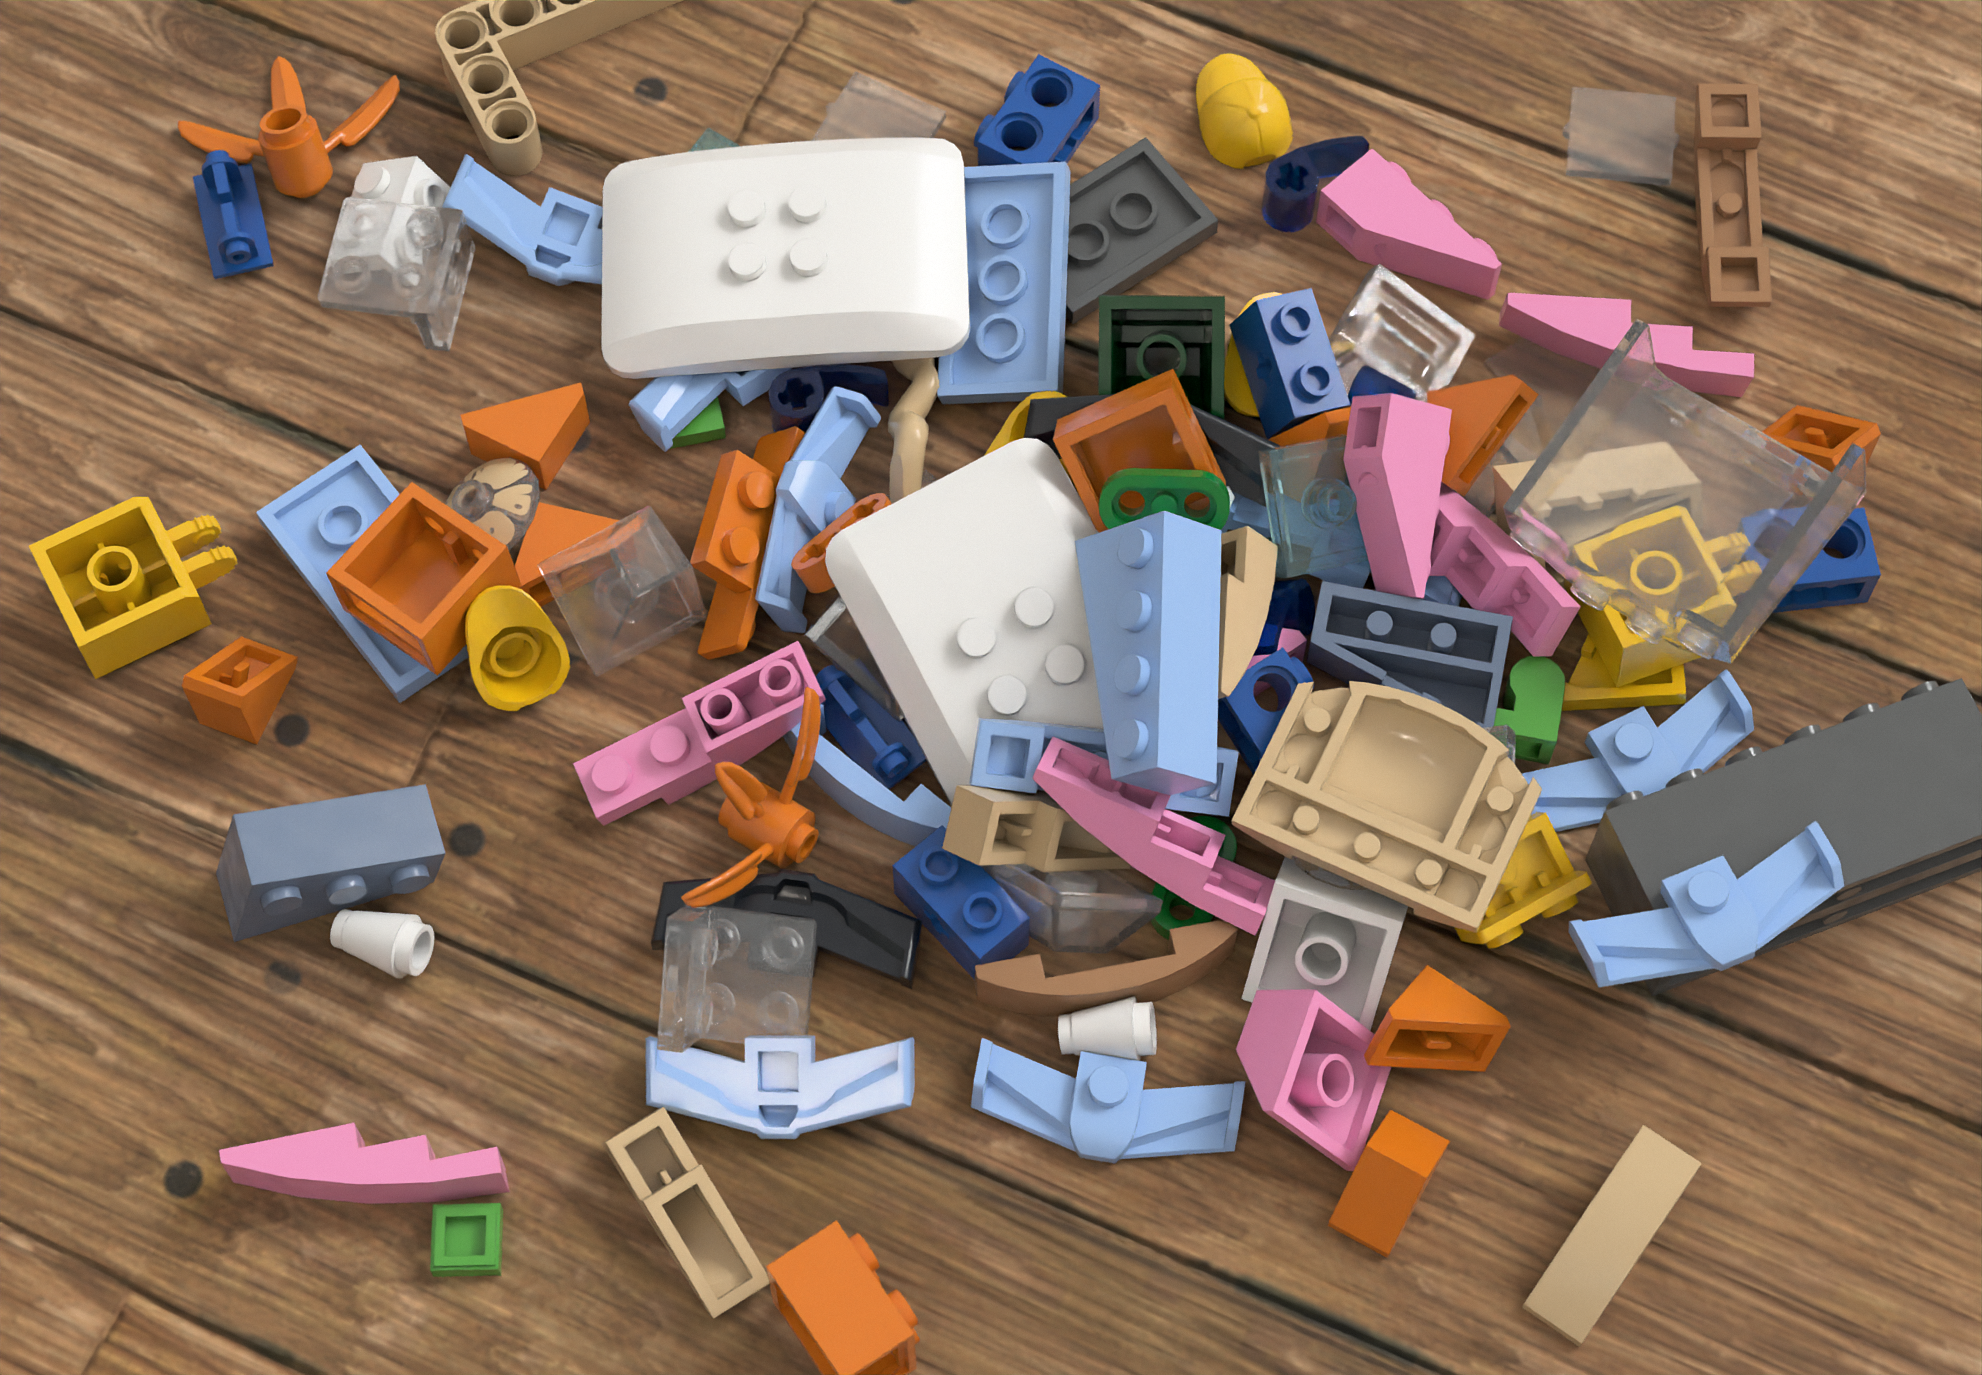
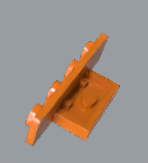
[689,426,806,660]

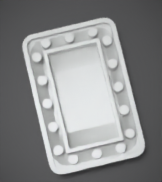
[601,138,970,379]
[825,438,1104,876]

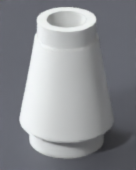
[330,909,434,978]
[1058,996,1157,1061]

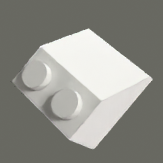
[1241,856,1408,1030]

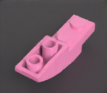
[573,641,826,826]

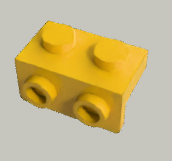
[1454,812,1593,949]

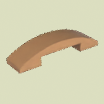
[1694,83,1772,307]
[975,920,1238,1017]

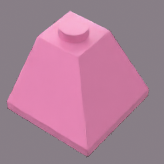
[1236,989,1391,1171]

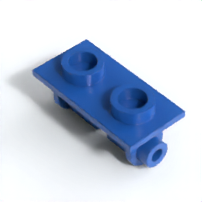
[193,150,274,279]
[816,661,927,790]

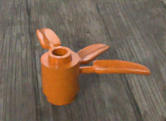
[178,56,400,198]
[681,687,821,908]

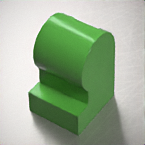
[1492,656,1565,765]

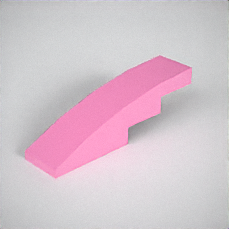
[1499,293,1754,397]
[1429,481,1581,657]
[1032,736,1275,935]
[219,1123,509,1204]

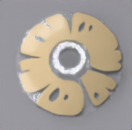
[444,457,540,551]

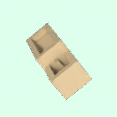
[1218,526,1278,699]
[942,785,1131,872]
[602,1107,769,1319]
[1522,1125,1702,1347]

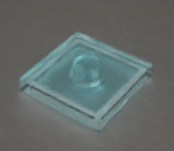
[1258,434,1368,578]

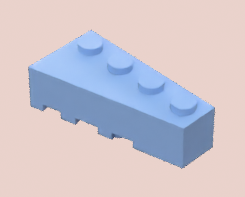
[1075,511,1222,795]

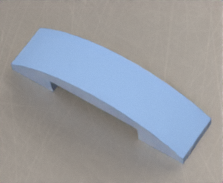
[783,704,951,847]
[969,718,1239,817]

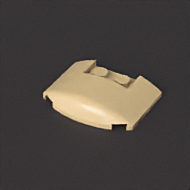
[1232,681,1542,933]

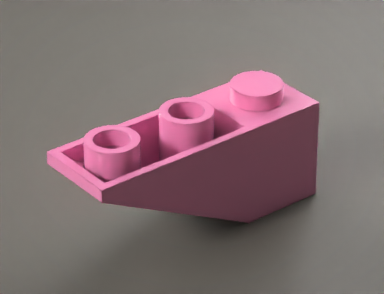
[1316,149,1502,300]
[1343,393,1452,599]

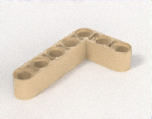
[435,0,683,176]

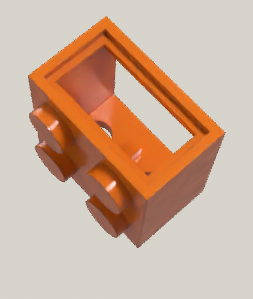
[1053,369,1226,532]
[326,482,521,676]
[766,1220,920,1375]

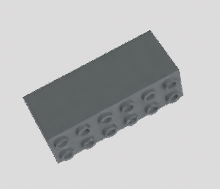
[1585,678,1982,996]

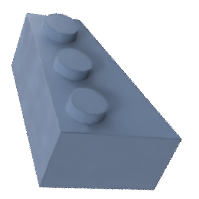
[1307,581,1513,735]
[216,784,446,942]

